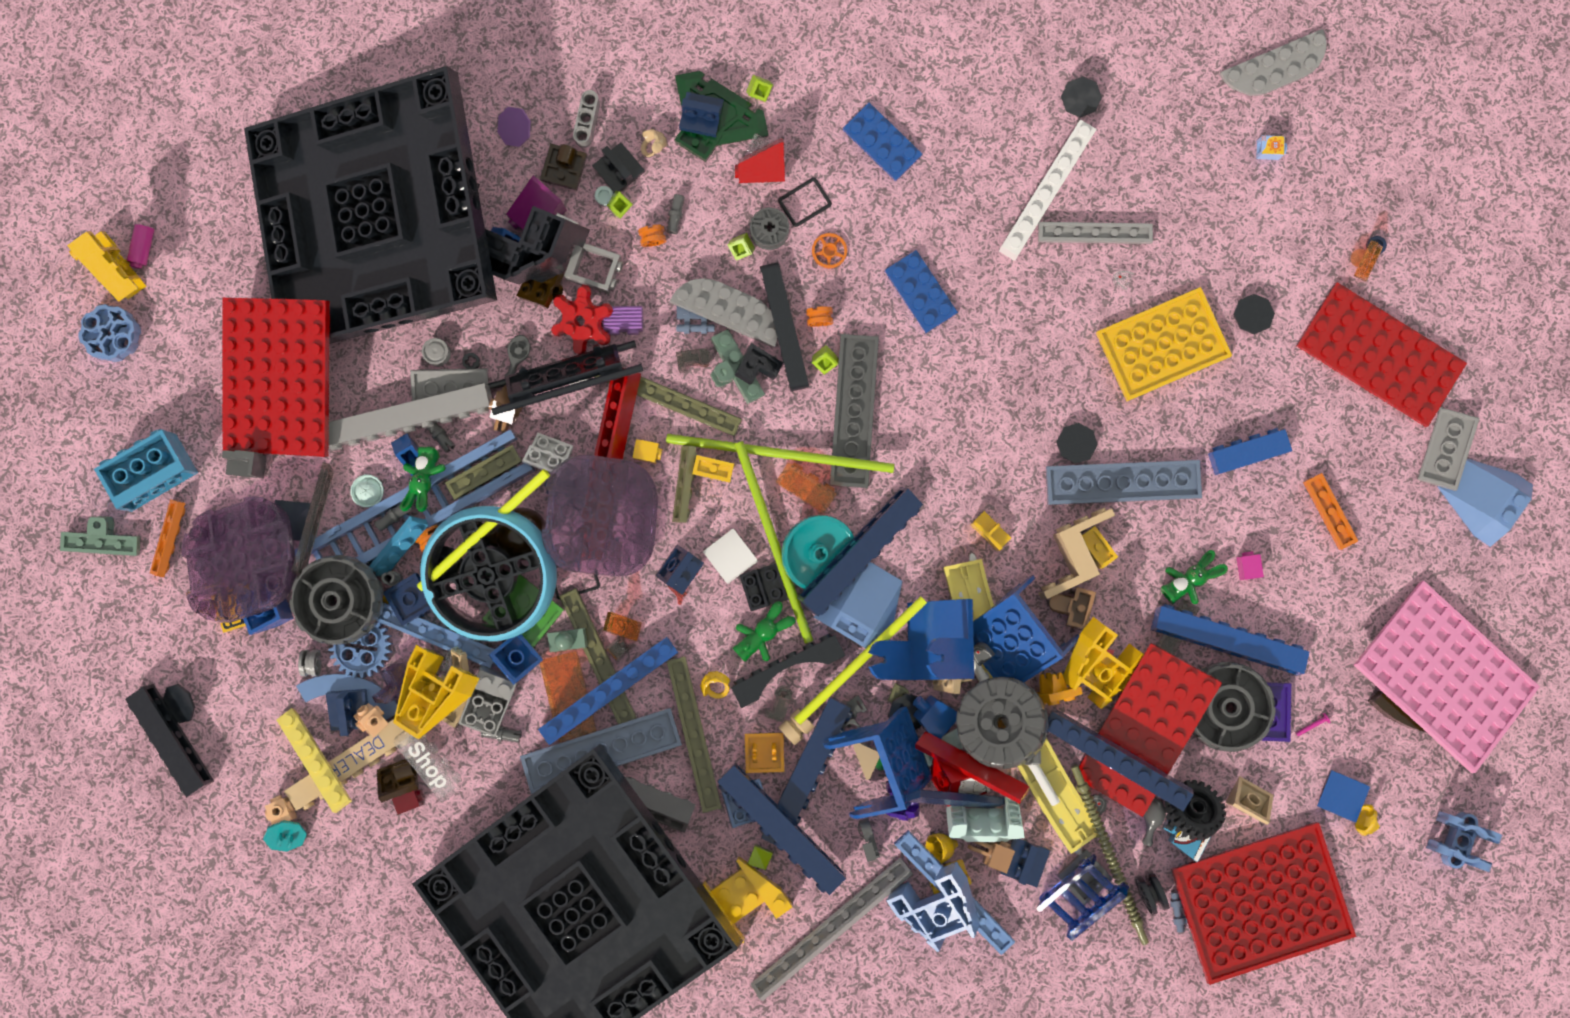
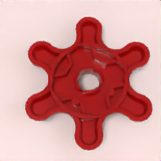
[551,285,613,355]

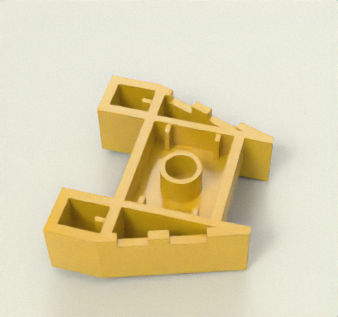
[67,231,146,302]
[1063,617,1144,709]
[702,856,793,943]

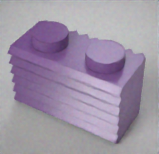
[603,306,643,335]

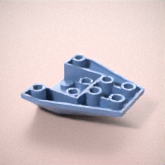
[814,562,902,649]

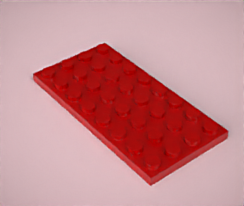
[1296,282,1467,427]
[1073,643,1222,817]

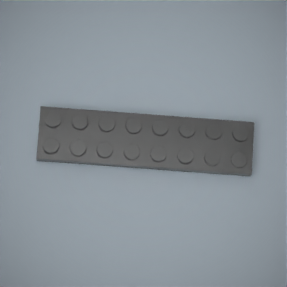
[830,334,879,488]

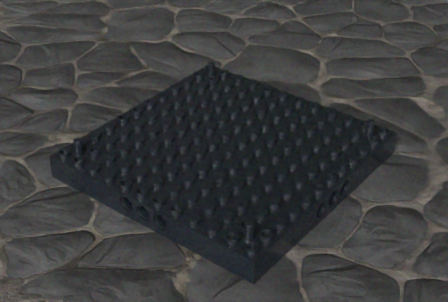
[244,66,497,344]
[412,744,743,1018]

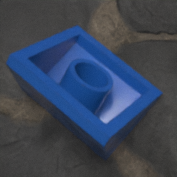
[488,634,543,685]

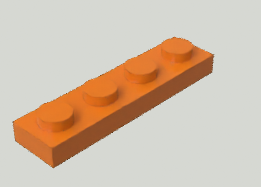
[1303,473,1358,550]
[149,499,185,577]

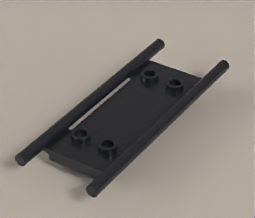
[488,340,644,416]

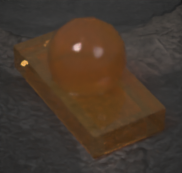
[1350,240,1383,282]
[603,612,642,641]

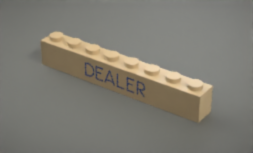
[284,719,413,811]

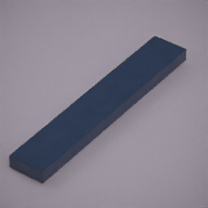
[906,789,1005,809]

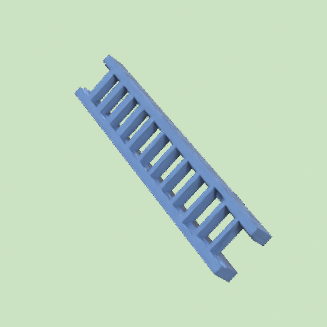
[290,429,535,564]

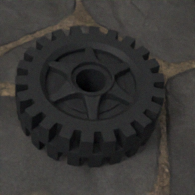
[1164,780,1226,840]

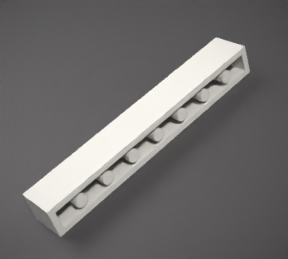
[999,119,1096,261]

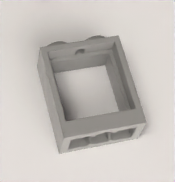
[564,243,623,294]

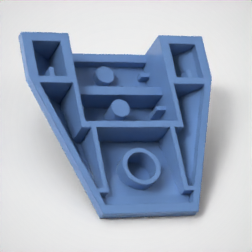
[1437,458,1533,547]

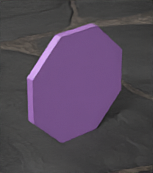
[497,107,531,147]

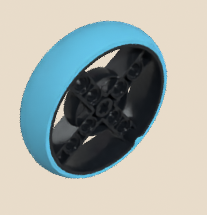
[420,506,557,641]

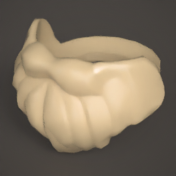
[641,129,667,157]

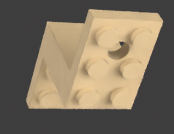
[1038,507,1115,600]

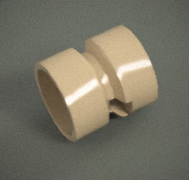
[778,709,815,745]

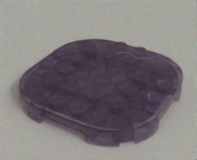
[542,455,658,577]
[181,496,297,623]

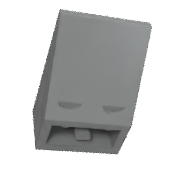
[458,665,517,737]

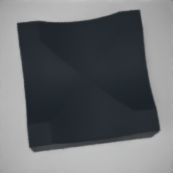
[270,500,318,542]

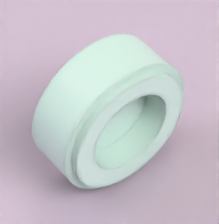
[595,186,613,206]

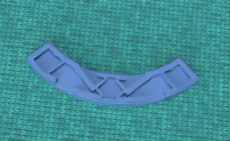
[296,674,398,721]

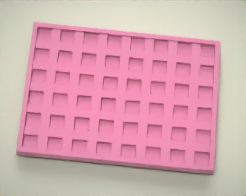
[1354,581,1540,773]

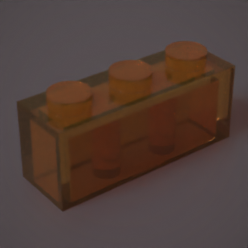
[776,462,837,514]

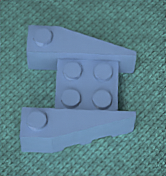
[887,862,980,952]

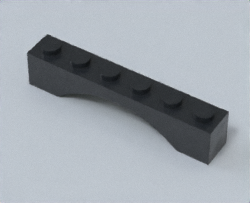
[731,633,846,708]

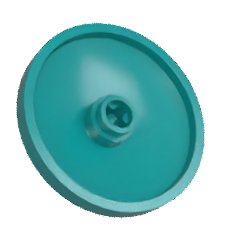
[782,515,854,589]

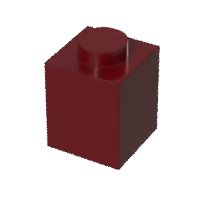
[392,789,425,815]

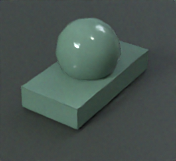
[547,628,588,652]

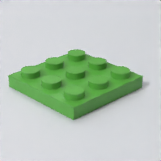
[483,574,564,648]

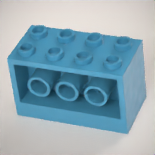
[94,429,198,512]

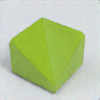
[746,75,773,102]
[606,191,633,219]
[727,233,755,261]
[812,345,839,375]
[748,844,773,870]

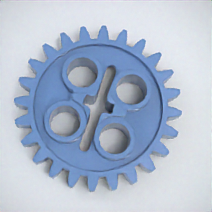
[328,622,393,678]

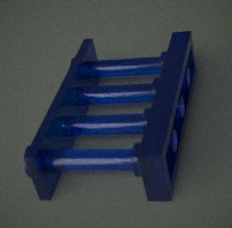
[1037,854,1129,941]

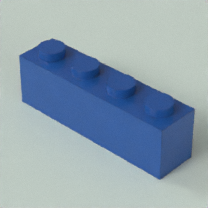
[1208,428,1293,475]

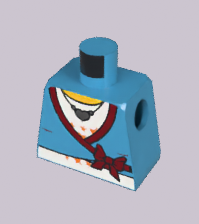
[1163,819,1211,862]

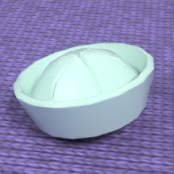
[350,474,384,508]

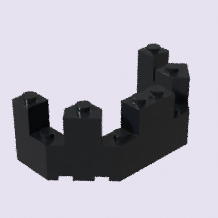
[477,183,590,285]

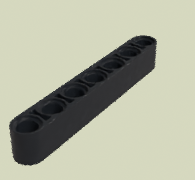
[760,262,809,392]

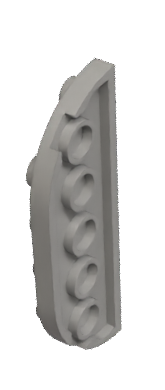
[1220,29,1326,96]
[669,278,777,348]

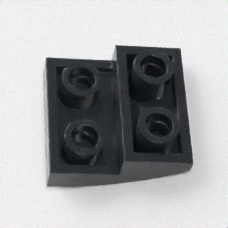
[739,563,789,611]

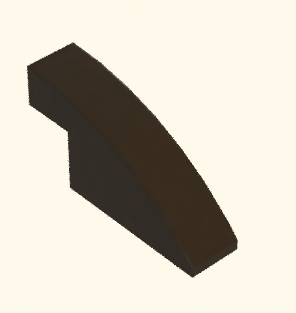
[1368,691,1427,733]

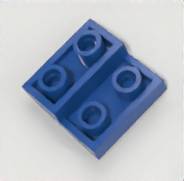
[1317,770,1370,823]

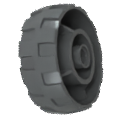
[290,555,385,645]
[1192,662,1276,752]
[956,677,1049,769]

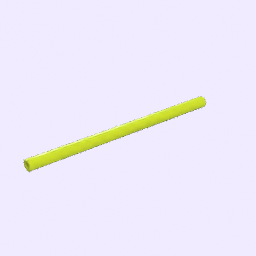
[417,469,550,591]
[794,596,927,725]

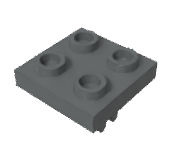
[1057,849,1113,906]

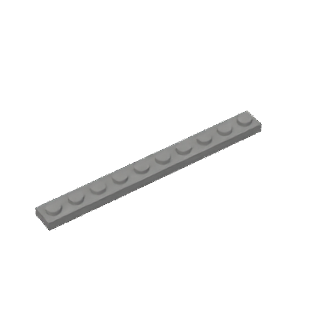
[751,858,913,1001]

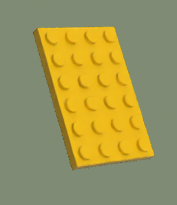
[1096,287,1232,402]

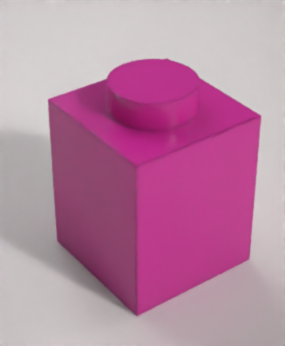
[1236,551,1264,580]

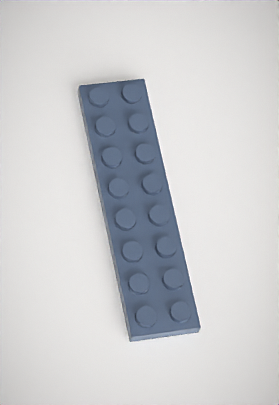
[1045,460,1202,505]
[520,708,682,794]

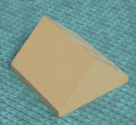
[853,742,879,780]
[1225,776,1274,825]

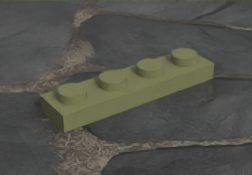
[445,445,522,500]
[672,446,697,523]

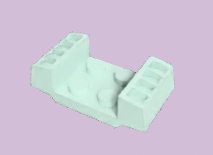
[946,797,1024,842]

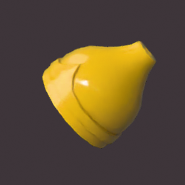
[926,833,958,864]

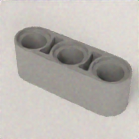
[573,90,600,148]

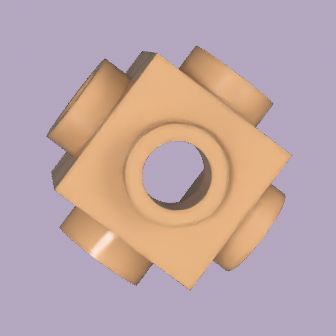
[353,703,388,737]
[265,795,297,825]

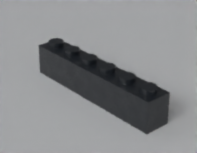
[125,684,214,798]

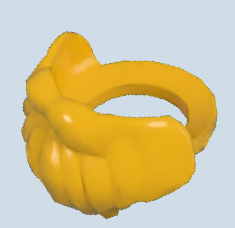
[700,671,730,699]
[1355,804,1380,836]

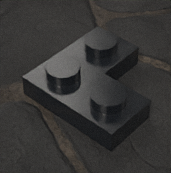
[734,343,783,385]

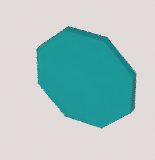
[263,820,307,852]

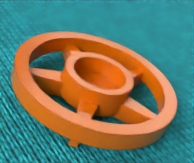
[812,233,847,269]

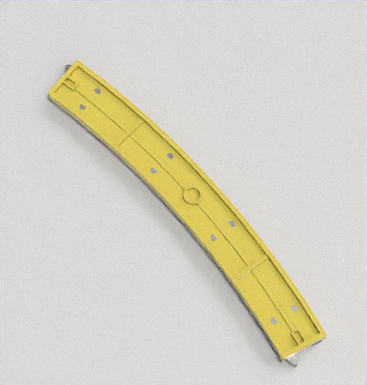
[943,553,1097,855]

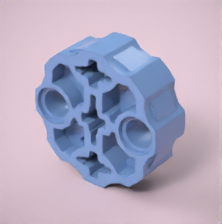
[78,304,141,362]

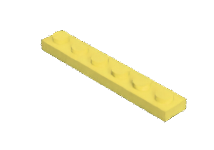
[276,708,352,813]

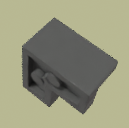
[222,450,267,479]

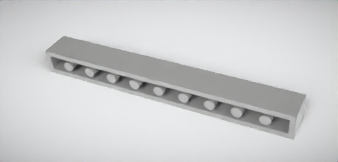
[329,383,492,451]

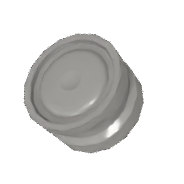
[422,338,451,366]
[298,650,322,676]

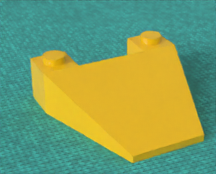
[393,645,480,739]

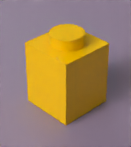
[632,439,663,464]

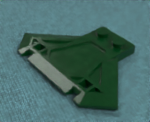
[674,71,769,162]

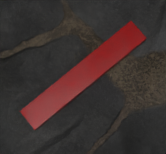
[915,731,1030,804]

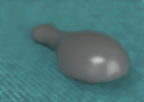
[504,335,530,378]
[1142,798,1166,847]

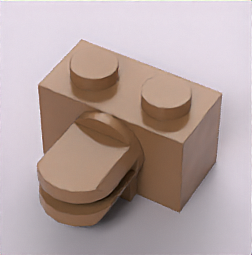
[489,385,523,433]
[1049,587,1096,630]
[967,841,1015,874]

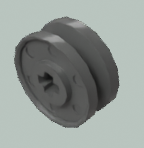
[750,207,790,251]

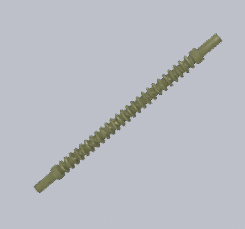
[1071,764,1149,945]

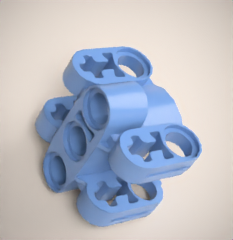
[1426,811,1503,872]

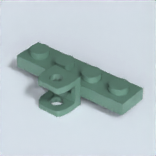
[710,329,765,405]
[60,516,141,556]

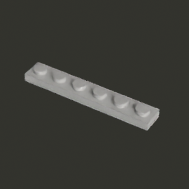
[1038,222,1153,244]

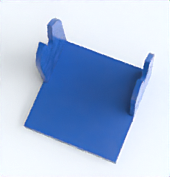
[973,575,1080,682]
[868,599,974,680]
[823,706,933,819]

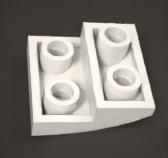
[522,433,573,476]
[703,529,758,584]

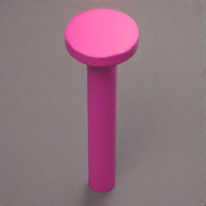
[1295,713,1331,737]

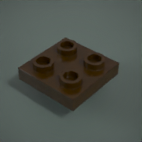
[540,143,588,191]
[516,273,564,309]
[377,756,418,803]

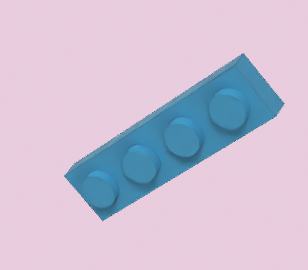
[369,516,428,577]

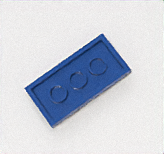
[843,103,923,181]
[884,250,958,334]

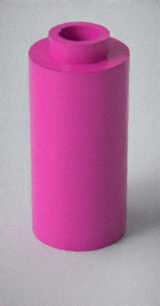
[126,224,154,269]

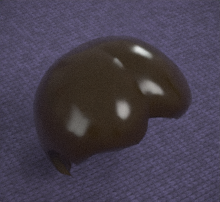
[487,507,547,561]

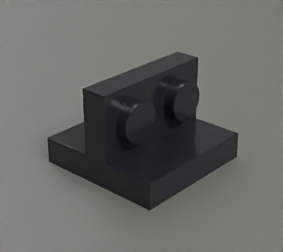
[592,142,645,193]

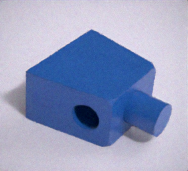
[913,695,957,739]

